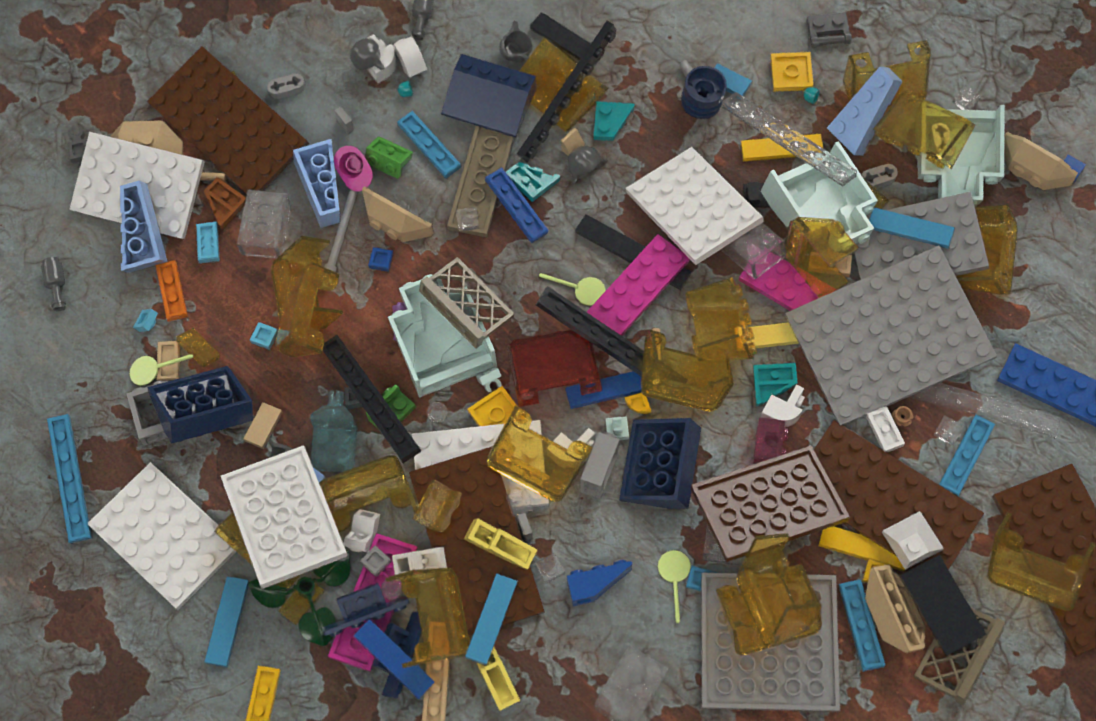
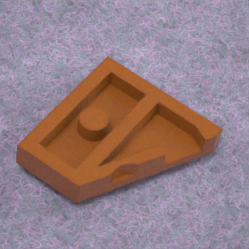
[204,177,248,230]

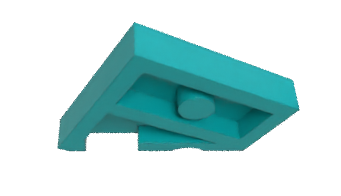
[594,101,634,141]
[506,162,560,202]
[753,363,798,406]

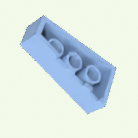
[827,66,903,155]
[293,139,340,228]
[120,180,167,273]

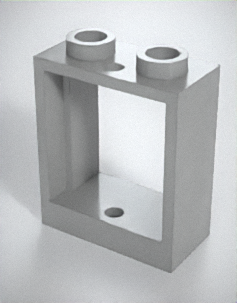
[127,380,168,446]
[580,432,619,500]

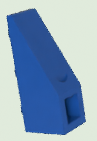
[567,560,632,606]

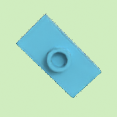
[196,222,220,264]

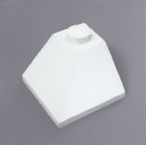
[882,511,944,570]

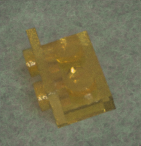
[413,480,462,532]

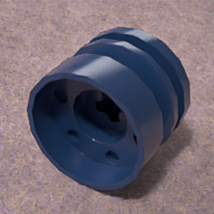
[681,66,727,119]

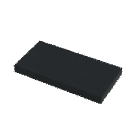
[900,555,986,656]

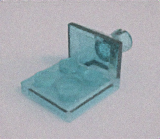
[310,390,357,472]

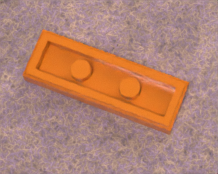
[155,260,188,322]

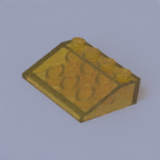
[519,38,609,133]

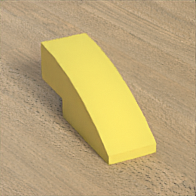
[464,519,537,570]
[476,647,520,711]

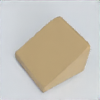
[561,128,585,156]

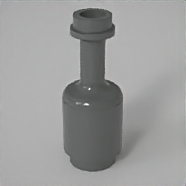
[412,0,434,40]
[41,257,66,311]

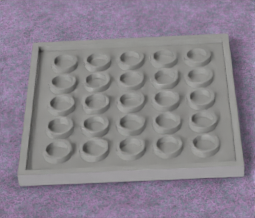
[701,573,840,712]

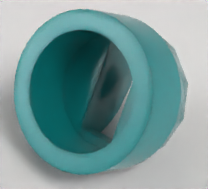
[398,81,413,98]
[803,87,820,104]

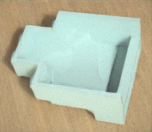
[915,103,1005,207]
[761,141,878,253]
[388,274,497,398]

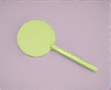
[539,273,606,306]
[130,354,193,386]
[658,550,691,623]

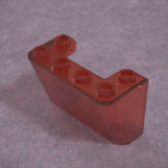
[507,330,602,407]

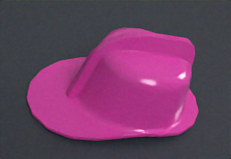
[334,146,373,191]

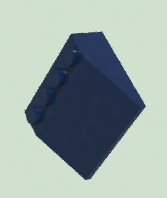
[441,54,537,138]
[147,366,253,443]
[619,418,701,509]

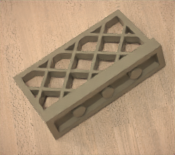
[419,257,514,349]
[914,608,1006,706]

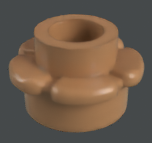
[892,406,913,426]

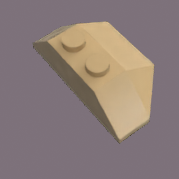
[110,121,184,155]
[1004,132,1078,190]
[362,186,433,242]
[865,565,925,653]

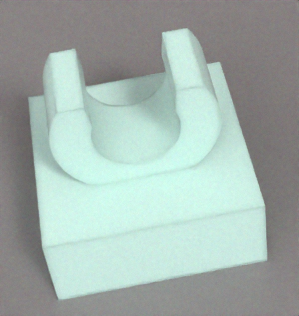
[476,367,501,392]
[606,416,629,440]

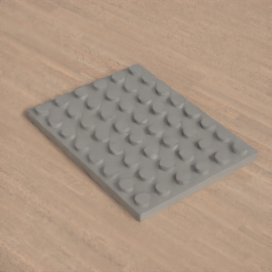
[785,245,997,426]

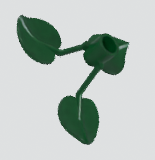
[249,550,350,647]

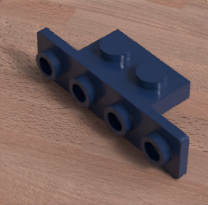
[323,583,410,637]
[372,611,428,698]

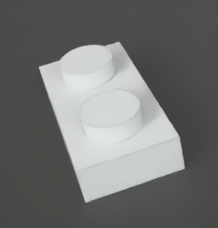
[866,406,905,452]

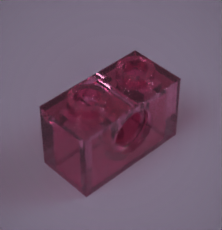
[753,417,788,464]

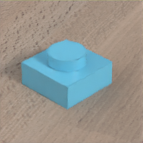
[133,309,158,332]
[250,322,279,350]

